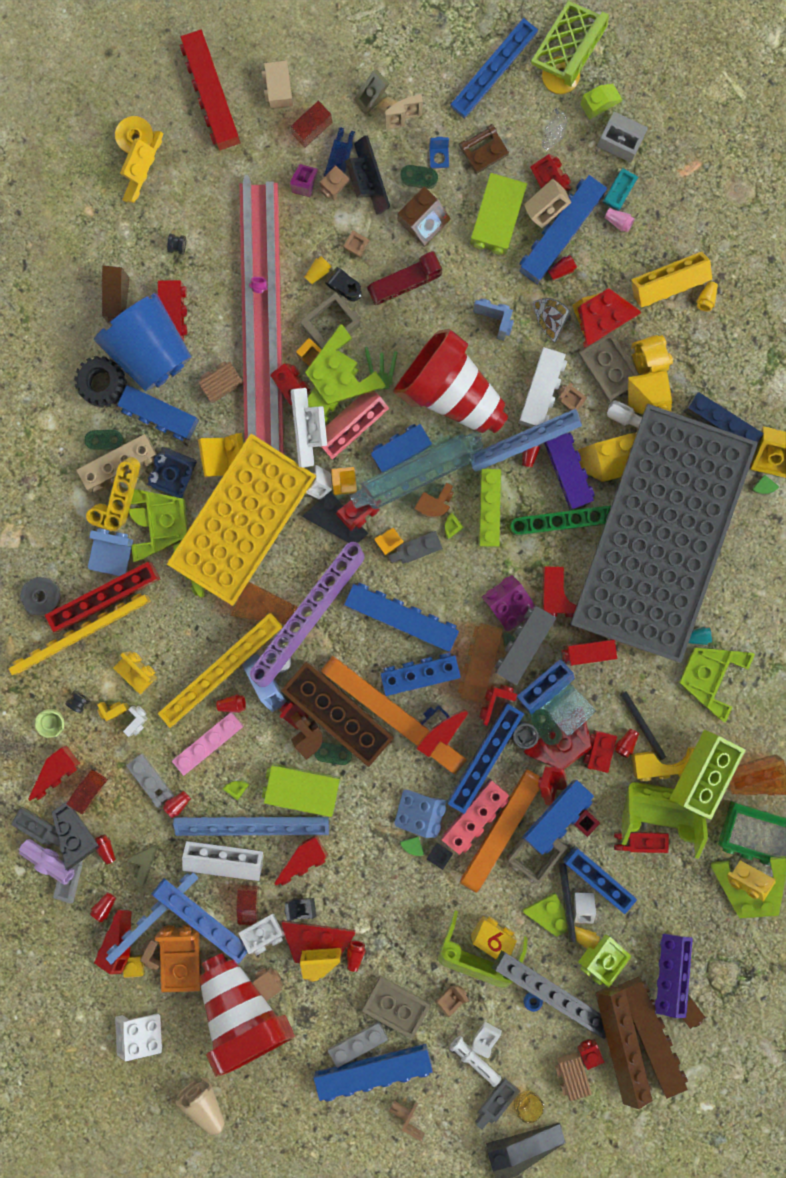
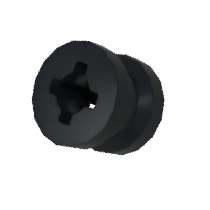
[167,233,186,255]
[65,690,90,714]

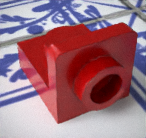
[279,701,309,730]
[577,1039,605,1070]

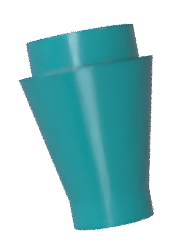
[688,626,712,645]

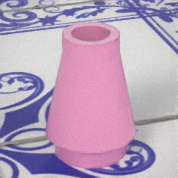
[604,208,634,232]

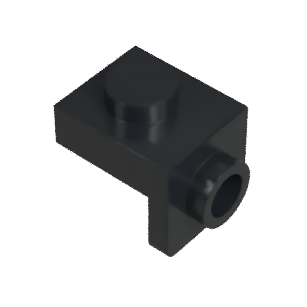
[284,898,316,922]

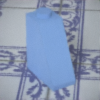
[242,654,288,712]

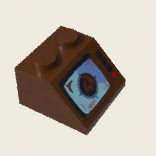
[397,186,451,247]

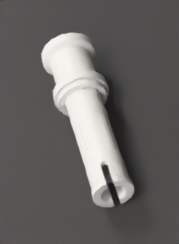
[449,1036,501,1087]

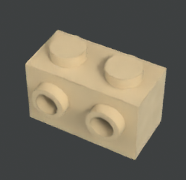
[262,61,293,108]
[524,179,571,228]

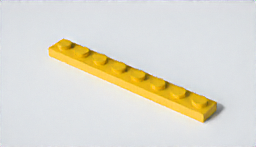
[8,593,151,675]
[158,613,283,728]

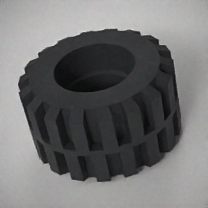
[74,356,127,408]

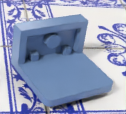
[473,299,514,341]
[88,528,133,576]
[395,790,447,838]

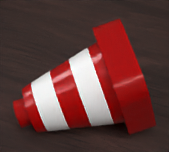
[393,328,508,433]
[199,953,296,1078]

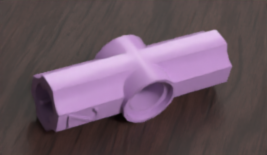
[19,839,75,885]

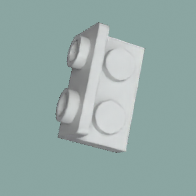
[239,914,285,956]

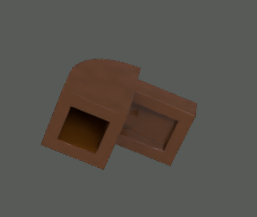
[291,712,322,760]

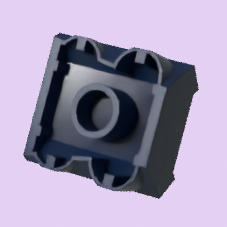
[147,447,197,498]

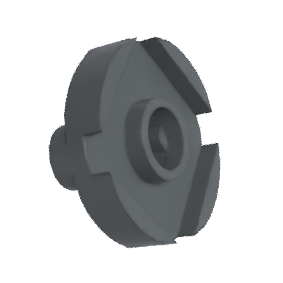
[20,577,61,615]

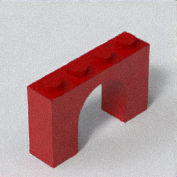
[541,566,577,617]

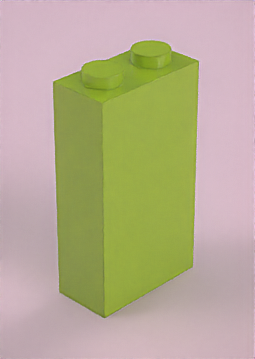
[470,173,527,255]
[262,763,341,817]

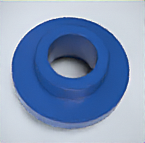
[523,992,543,1012]

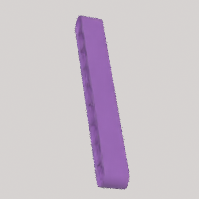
[250,542,365,687]

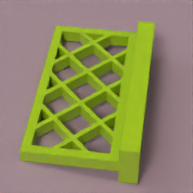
[531,0,609,87]

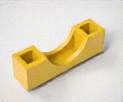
[631,746,696,781]

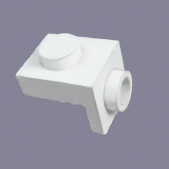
[123,706,148,737]
[472,1022,502,1058]

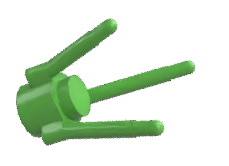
[364,347,398,390]

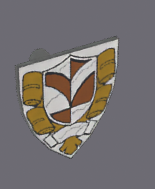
[534,298,571,343]

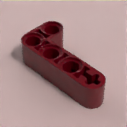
[367,251,443,305]

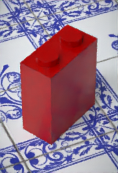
[561,639,618,666]

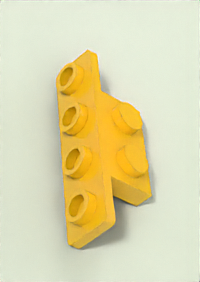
[120,131,164,203]

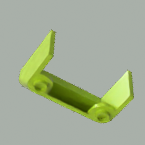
[621,782,708,859]
[438,910,528,988]

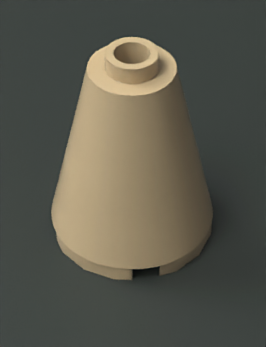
[175,1078,225,1135]

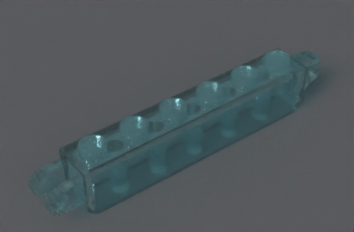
[350,432,483,509]

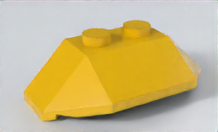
[575,432,637,482]

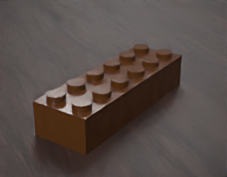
[281,661,394,767]

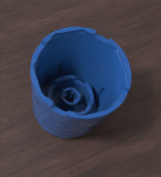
[94,293,192,391]

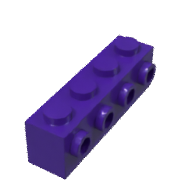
[544,432,595,510]
[655,934,693,1018]

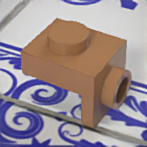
[320,166,350,201]
[557,382,587,411]
[140,935,160,969]
[435,985,469,1017]

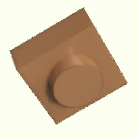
[343,231,369,258]

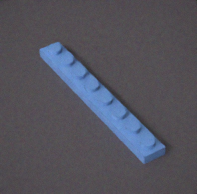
[173,816,329,836]

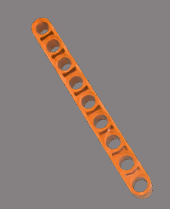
[320,655,467,775]

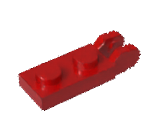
[614,832,669,853]

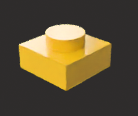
[123,955,144,978]

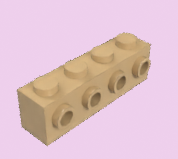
[77,434,158,493]

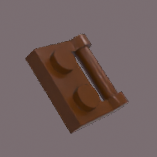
[459,124,509,174]

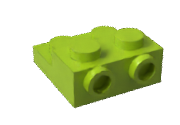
[578,934,632,987]

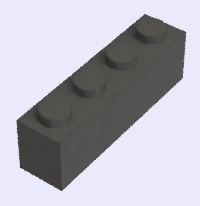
[494,606,556,685]

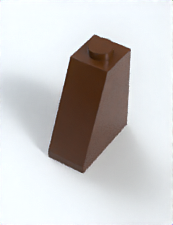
[102,265,130,324]

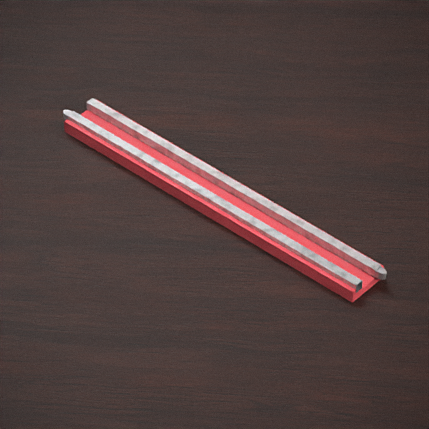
[239,175,284,454]

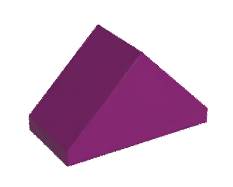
[290,164,318,198]

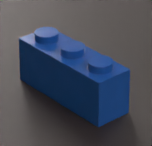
[371,424,432,475]
[517,659,575,716]

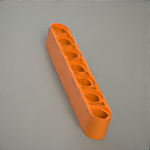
[460,769,540,893]

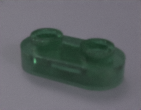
[400,165,438,189]
[84,430,124,450]
[531,709,562,745]
[314,742,352,765]

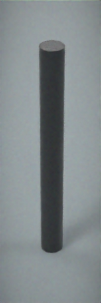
[620,691,667,760]
[559,863,577,942]

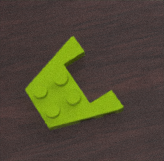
[305,324,386,405]
[125,487,188,562]
[678,647,755,723]
[711,856,786,919]

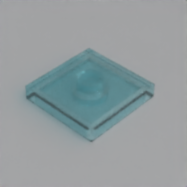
[542,683,596,736]

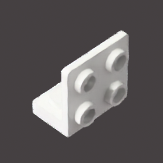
[115,1014,162,1061]

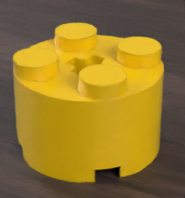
[631,335,673,375]

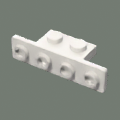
[291,388,327,468]

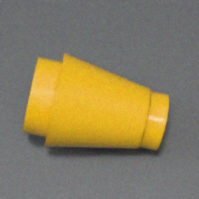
[304,256,332,285]
[696,281,718,312]
[575,926,600,949]

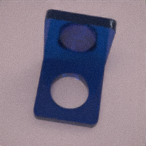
[420,704,450,725]

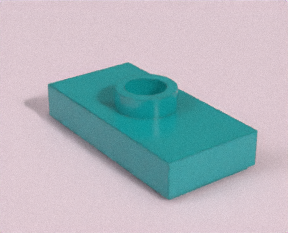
[602,168,638,211]

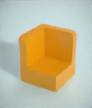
[296,338,322,366]
[331,467,357,495]
[374,528,404,556]

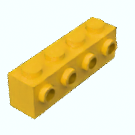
[631,251,712,308]

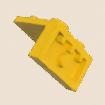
[198,433,244,477]
[113,651,157,695]

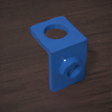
[429,137,449,169]

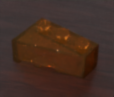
[230,582,298,624]
[727,754,786,796]

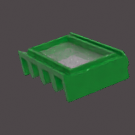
[718,801,786,866]

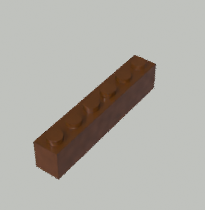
[618,976,688,1099]
[595,986,653,1109]

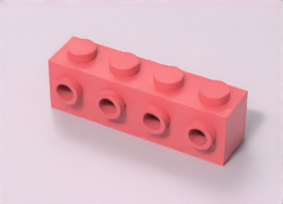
[320,391,389,460]
[441,779,509,855]

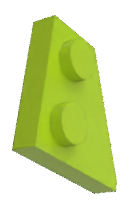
[522,892,567,937]

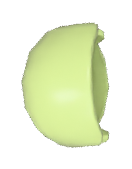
[35,709,65,738]

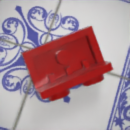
[270,363,311,405]
[538,766,569,806]

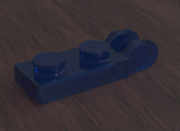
[324,127,356,177]

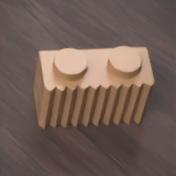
[198,361,243,403]
[554,1052,592,1101]

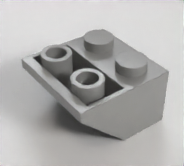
[597,112,648,163]

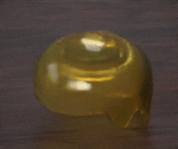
[514,1090,544,1124]

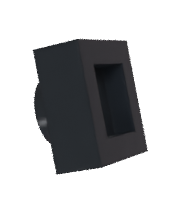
[427,842,453,870]

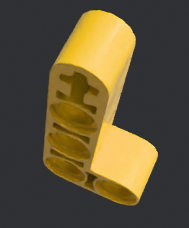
[86,457,140,531]

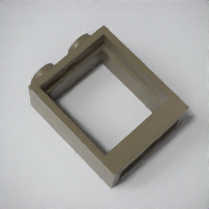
[300,292,361,349]
[507,821,567,884]

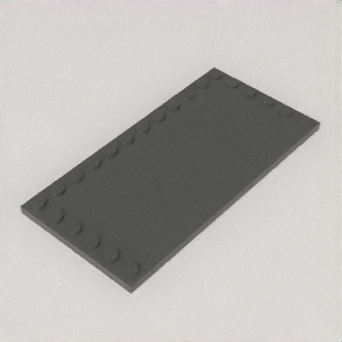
[570,404,758,663]

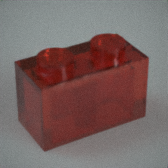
[290,100,333,148]

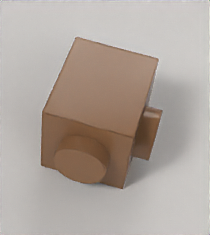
[253,966,283,1001]

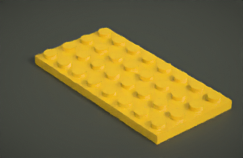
[167,433,316,606]

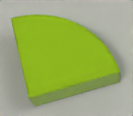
[129,508,149,527]
[444,513,464,539]
[222,780,250,800]

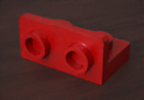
[530,154,571,191]
[336,489,382,531]
[583,730,617,773]

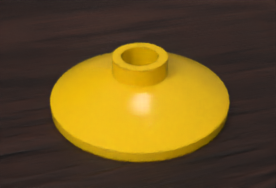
[542,56,580,94]
[115,116,153,153]

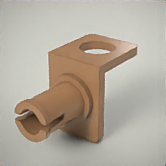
[389,1101,425,1141]

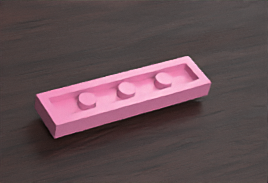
[172,712,244,776]

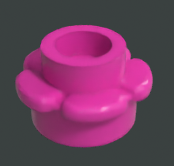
[249,277,268,293]

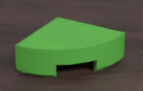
[752,475,779,494]
[400,836,424,856]

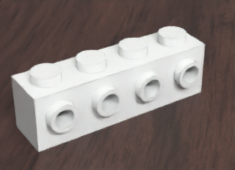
[518,347,567,428]
[182,841,263,881]

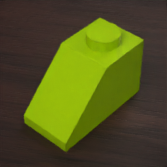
[580,84,622,120]

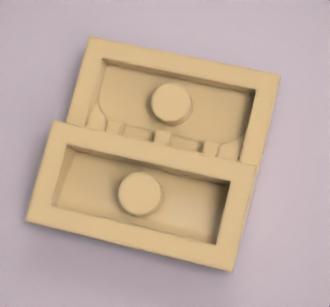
[385,94,423,130]

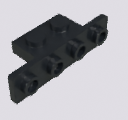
[345,135,390,215]

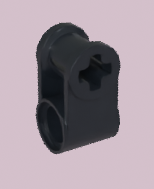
[325,267,362,302]

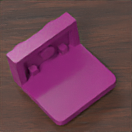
[482,575,535,631]

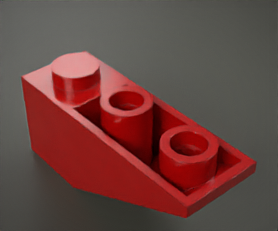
[158,280,188,341]
[28,745,80,801]
[274,835,328,886]
[94,910,132,975]

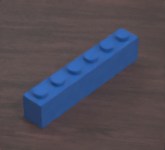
[519,175,607,285]
[344,582,459,652]
[447,703,524,814]
[314,1043,433,1102]

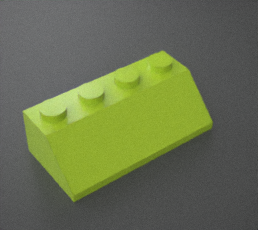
[670,729,746,820]

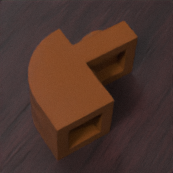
[414,483,454,518]

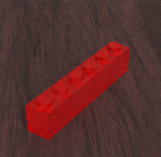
[179,29,241,151]
[45,562,161,632]

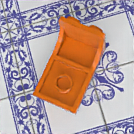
[155,925,201,992]

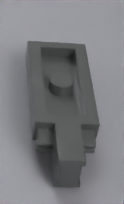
[389,531,443,564]
[11,807,60,846]
[475,1077,520,1130]

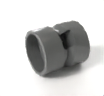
[511,722,538,749]

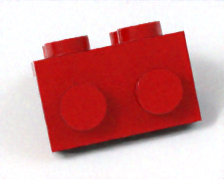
[479,684,517,726]

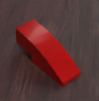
[416,709,468,757]

